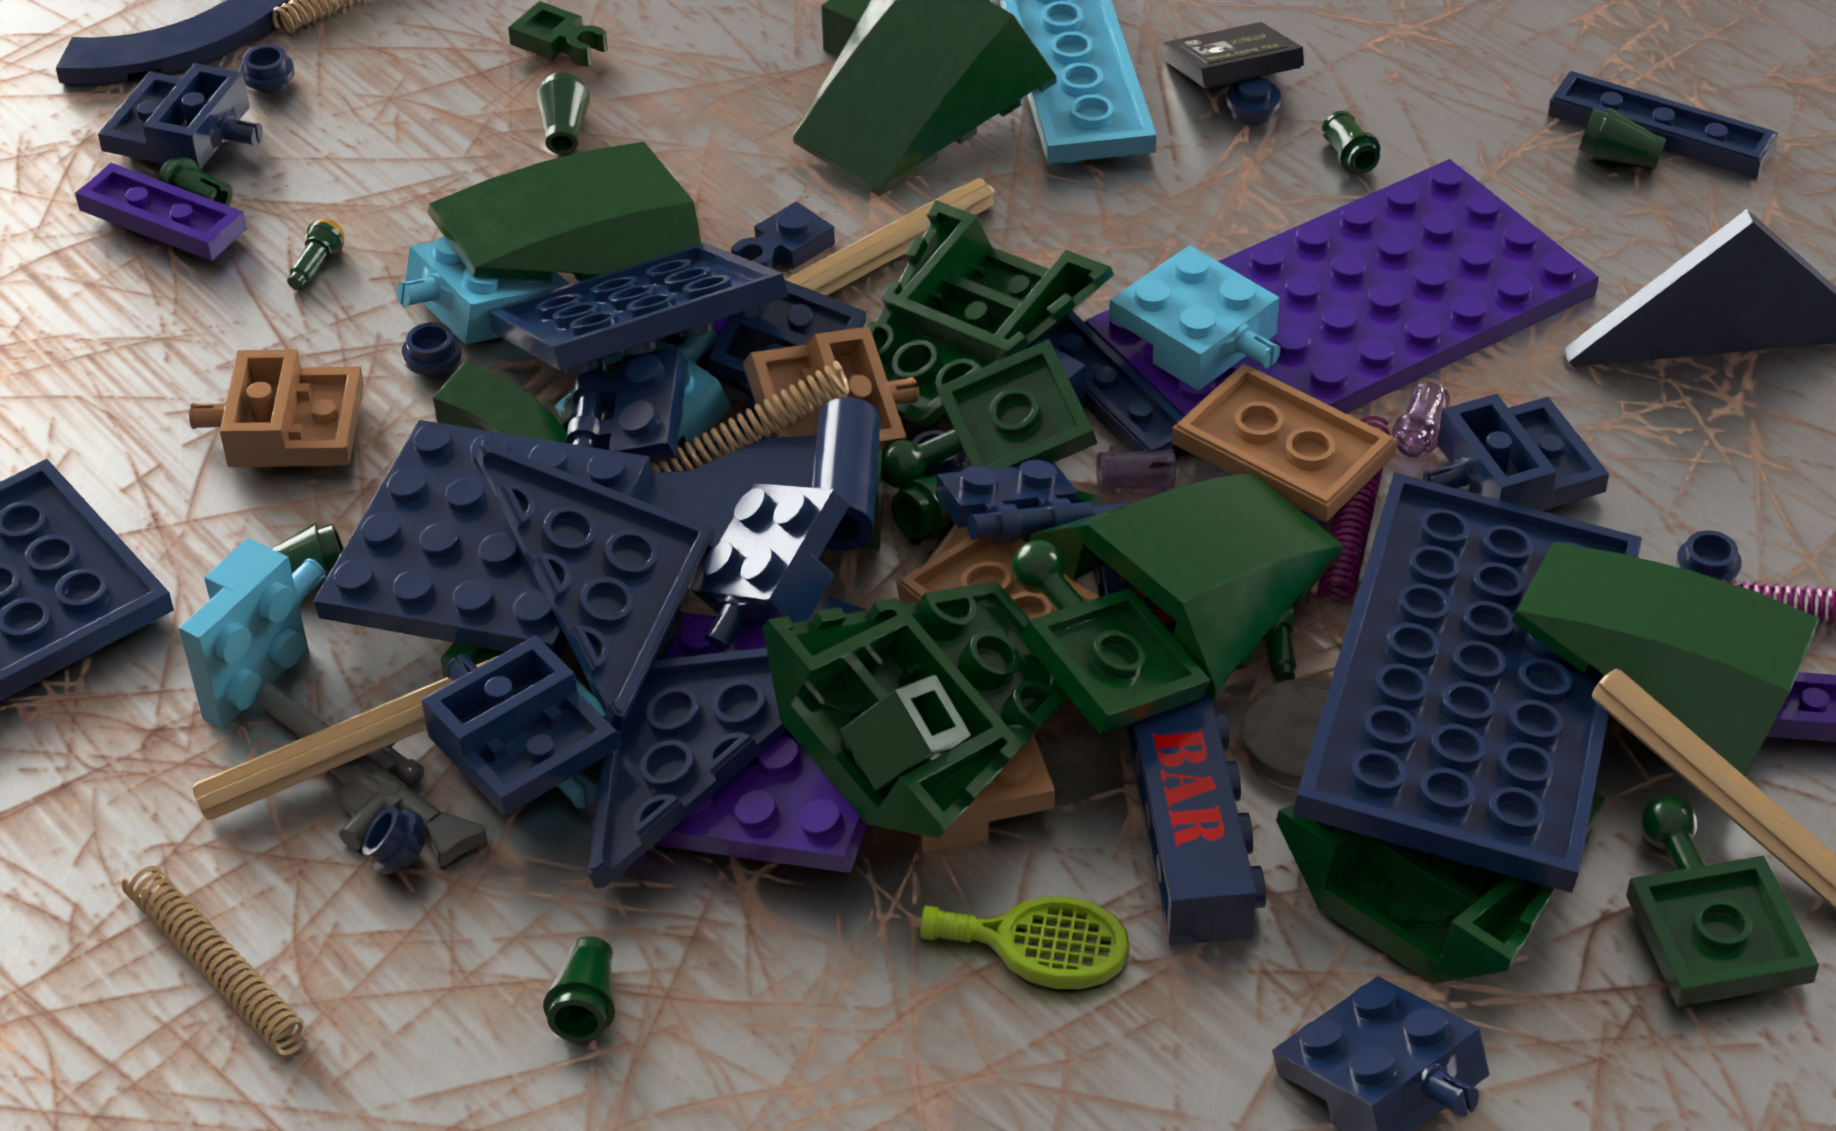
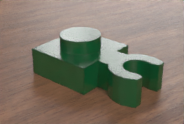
[508,1,608,67]

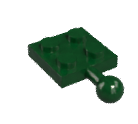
[882,339,1098,489]
[1012,540,1211,734]
[1626,796,1819,1007]

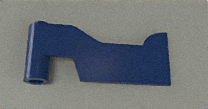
[640,397,881,551]

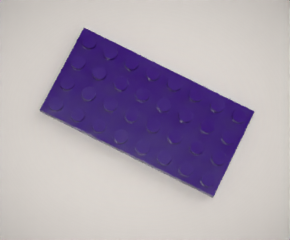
[1085,159,1599,417]

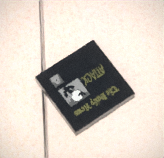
[1163,22,1304,88]

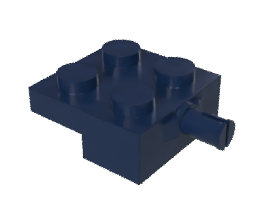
[98,63,263,170]
[708,280,867,428]
[1422,394,1609,511]
[690,483,850,651]
[421,635,619,817]
[1272,976,1490,1131]

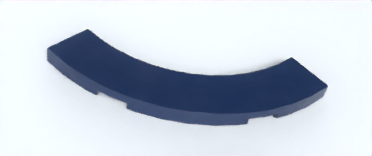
[56,0,301,84]

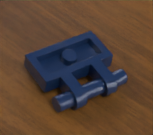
[566,347,688,462]
[935,460,1096,544]

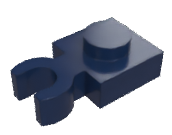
[731,201,835,270]

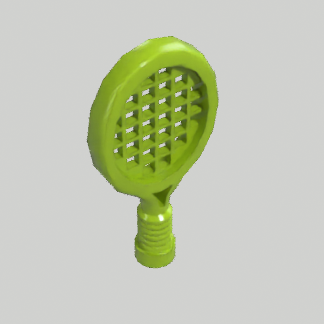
[920,896,1130,989]

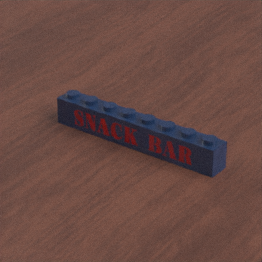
[1092,502,1266,945]

